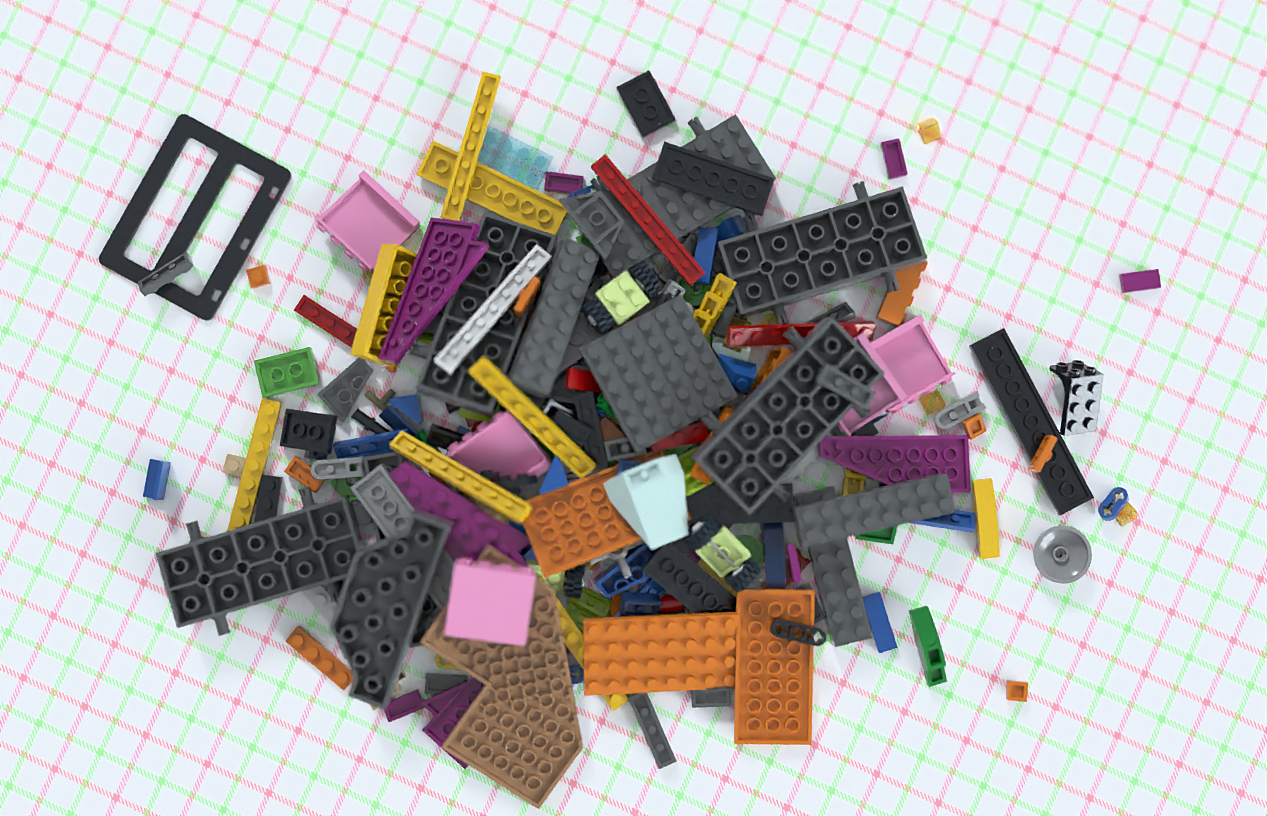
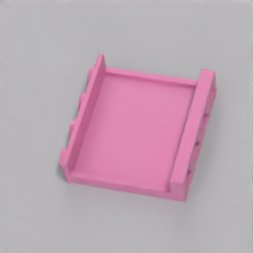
[314,170,420,274]
[871,314,956,414]
[837,332,907,436]
[446,409,552,509]
[445,558,536,646]

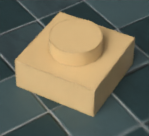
[222,454,246,477]

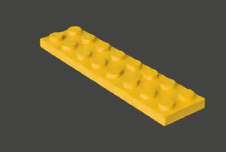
[416,140,567,235]

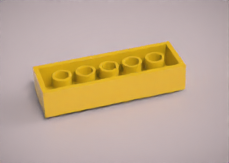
[350,244,417,367]

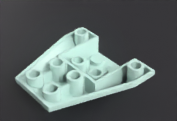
[603,454,688,550]

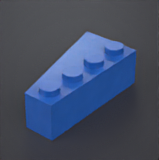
[593,543,658,598]

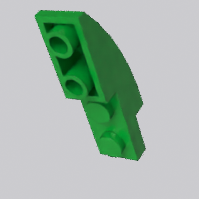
[909,605,947,687]

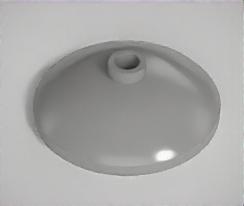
[1033,525,1092,584]

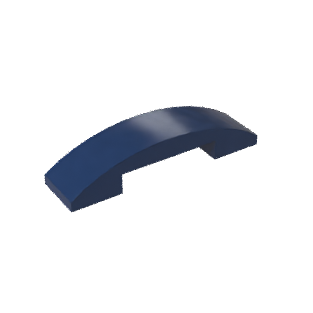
[763,522,786,589]

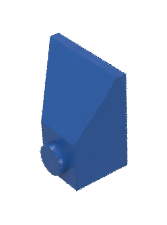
[718,354,757,395]

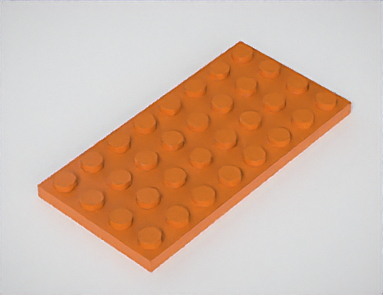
[522,450,691,579]
[733,589,815,745]
[583,612,740,696]

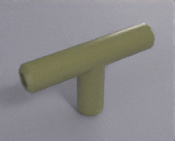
[365,389,396,411]

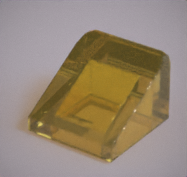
[916,117,942,145]
[919,389,947,416]
[1109,502,1138,527]

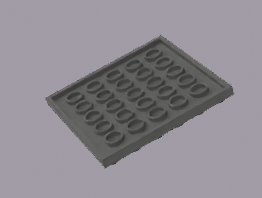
[579,294,738,453]

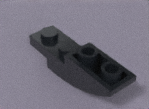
[479,469,537,495]

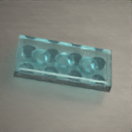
[478,125,553,190]

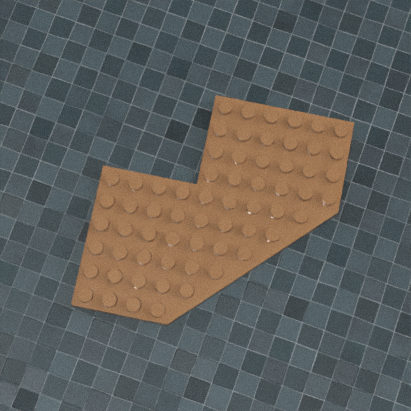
[420,544,583,809]

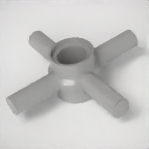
[590,540,645,578]

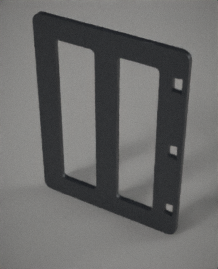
[99,114,292,321]

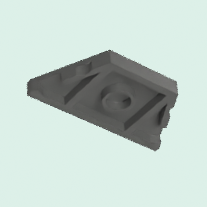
[559,191,625,261]

